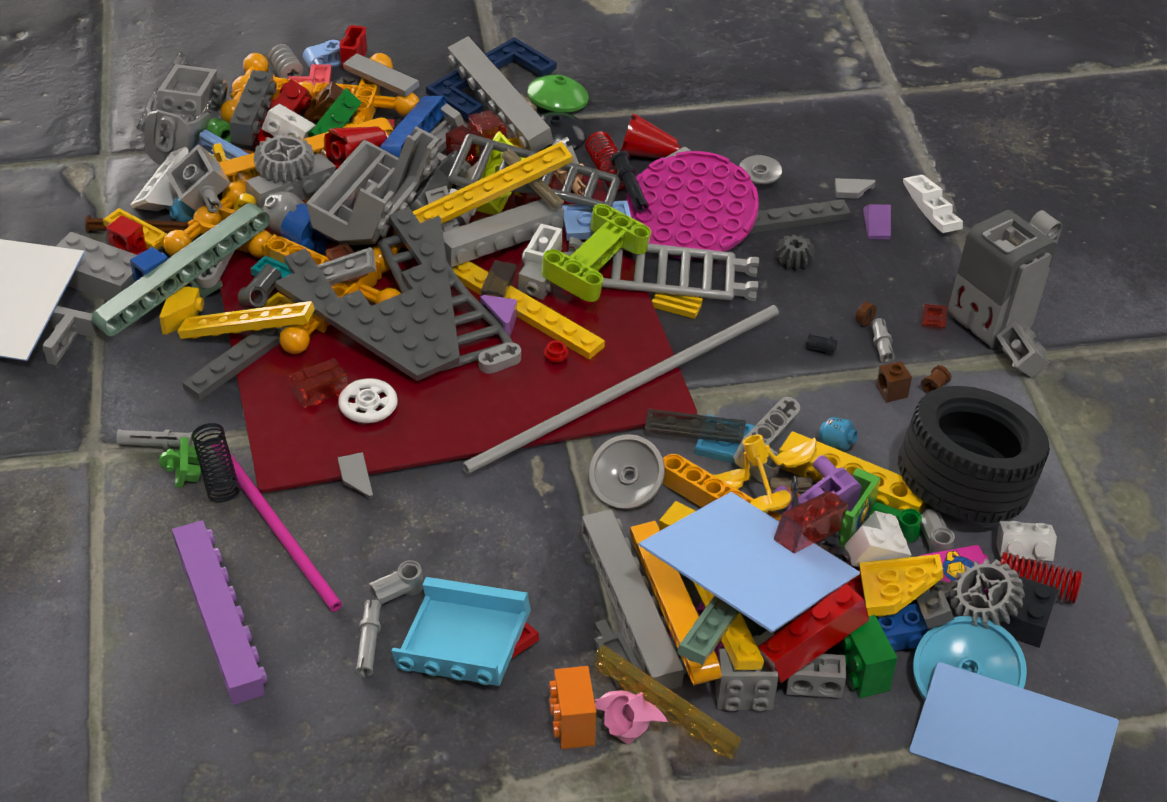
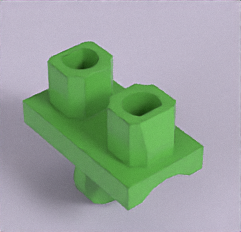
[159,437,201,488]

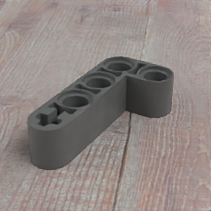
[407,150,471,212]

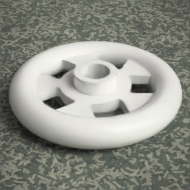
[338,379,397,423]

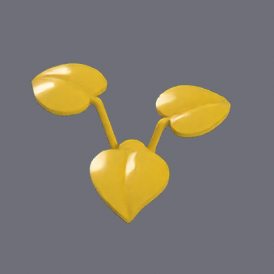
[714,435,817,513]

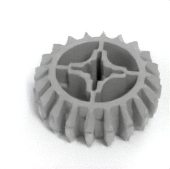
[254,134,315,183]
[949,558,1025,629]

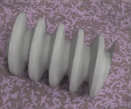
[266,44,304,79]

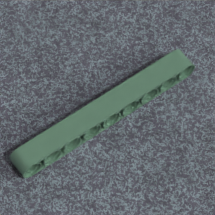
[91,203,270,336]

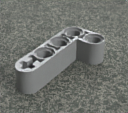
[734,397,800,483]

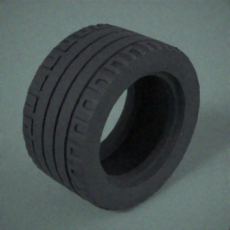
[898,386,1050,523]

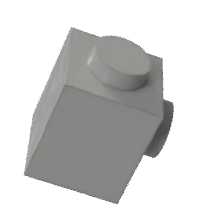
[518,260,555,300]

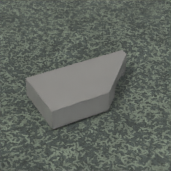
[835,178,875,199]
[338,452,373,499]

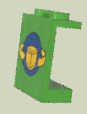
[824,468,881,548]

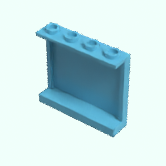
[392,577,531,686]

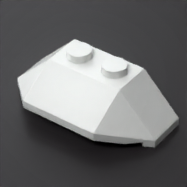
[130,146,189,211]

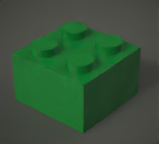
[836,615,897,699]

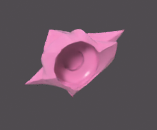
[595,690,668,745]

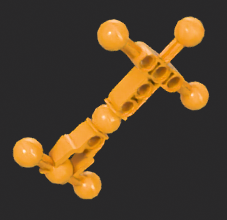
[220,53,419,128]

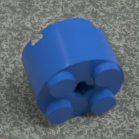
[280,204,329,254]

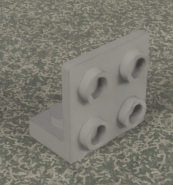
[715,649,778,711]

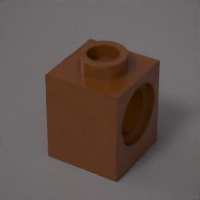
[876,361,912,403]

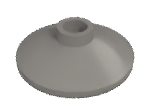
[739,155,782,184]

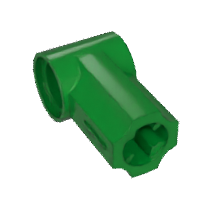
[869,502,922,543]

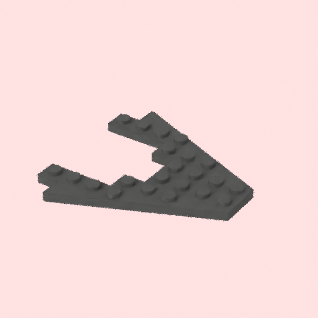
[275,207,460,381]

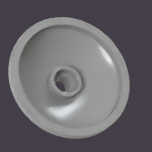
[589,434,665,509]

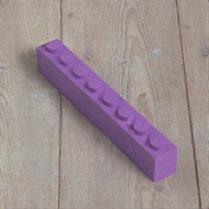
[172,520,268,705]

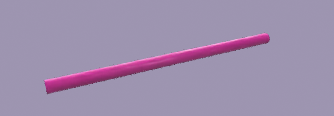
[210,440,342,612]

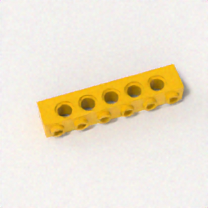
[779,431,927,514]

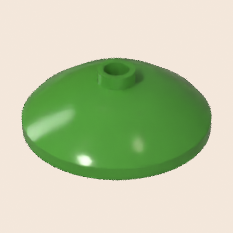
[527,75,589,112]

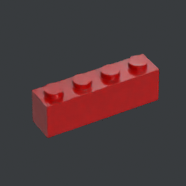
[758,583,870,683]

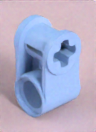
[303,40,341,69]

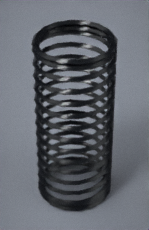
[192,423,241,502]

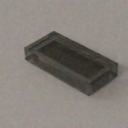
[481,260,517,298]

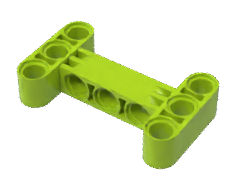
[541,204,651,302]

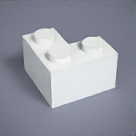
[845,511,911,567]

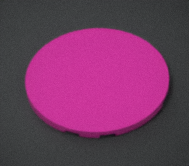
[626,151,759,260]

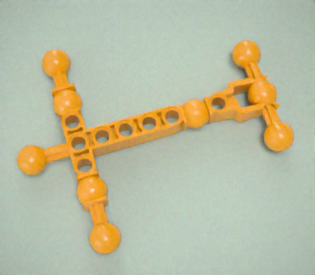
[163,181,408,354]

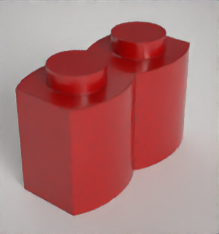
[339,25,367,68]

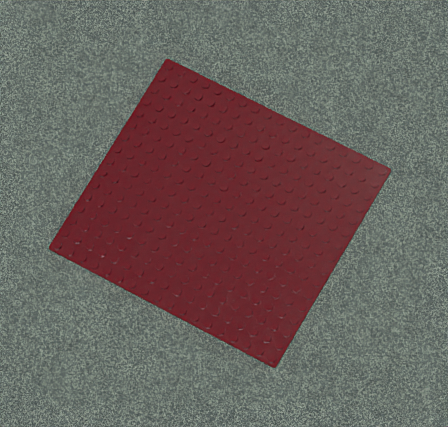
[219,176,697,493]

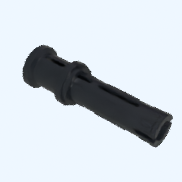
[610,151,649,212]

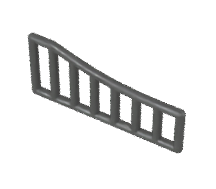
[447,134,621,208]
[378,235,513,371]

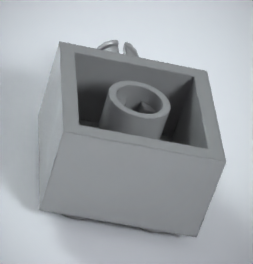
[166,144,230,212]

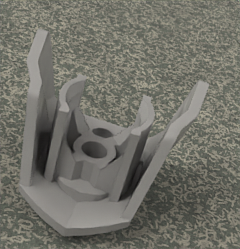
[144,97,211,166]

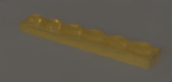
[594,644,742,760]

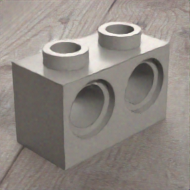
[786,654,846,698]

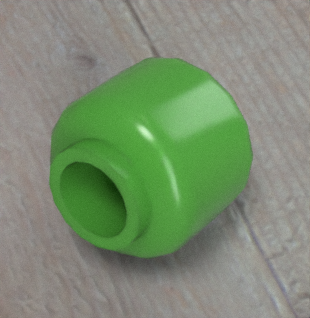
[206,118,231,143]

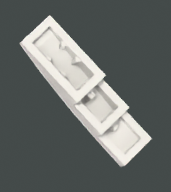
[903,175,963,233]

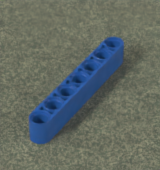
[380,96,447,158]

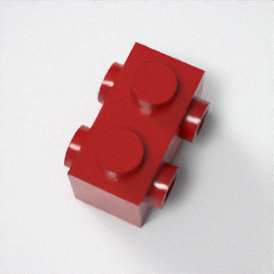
[267,79,313,115]

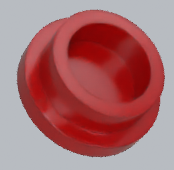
[544,341,568,362]

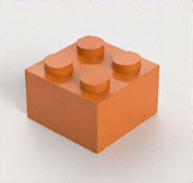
[549,666,596,749]

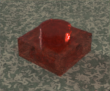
[922,304,947,329]

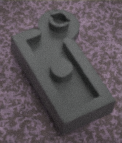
[917,580,954,629]

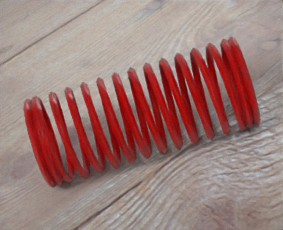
[585,131,626,190]
[1001,551,1083,604]

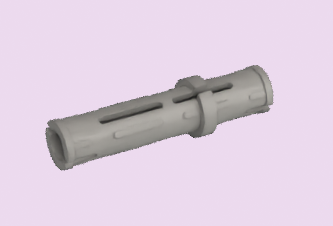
[116,429,194,449]
[355,600,382,677]

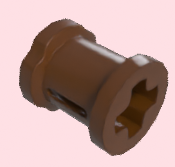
[921,365,952,394]

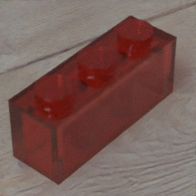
[773,491,849,554]

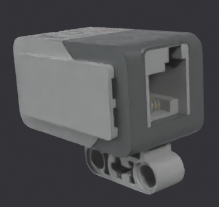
[947,210,1062,348]

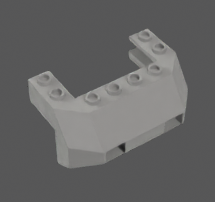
[306,126,439,246]

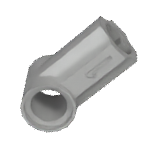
[921,509,955,554]
[369,560,423,604]

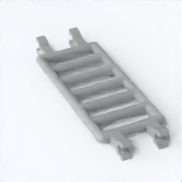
[568,237,759,301]

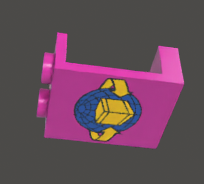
[919,545,993,600]

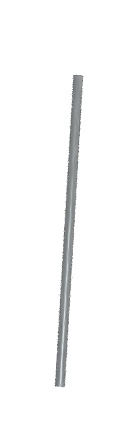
[462,305,779,474]

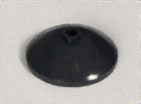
[539,112,587,152]

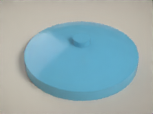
[913,616,1027,701]

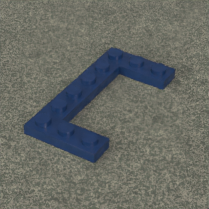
[426,37,557,120]

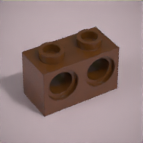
[304,81,344,125]

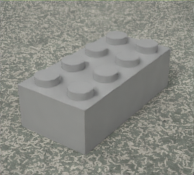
[55,232,137,301]

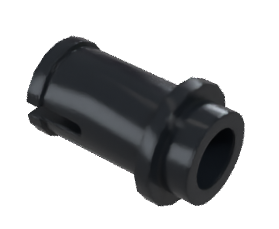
[806,334,837,355]

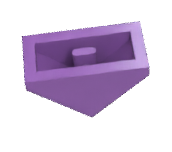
[863,204,891,239]
[480,295,517,337]

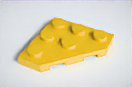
[859,554,944,617]

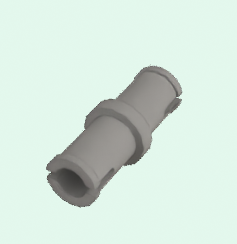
[871,318,895,363]

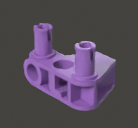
[773,455,862,533]

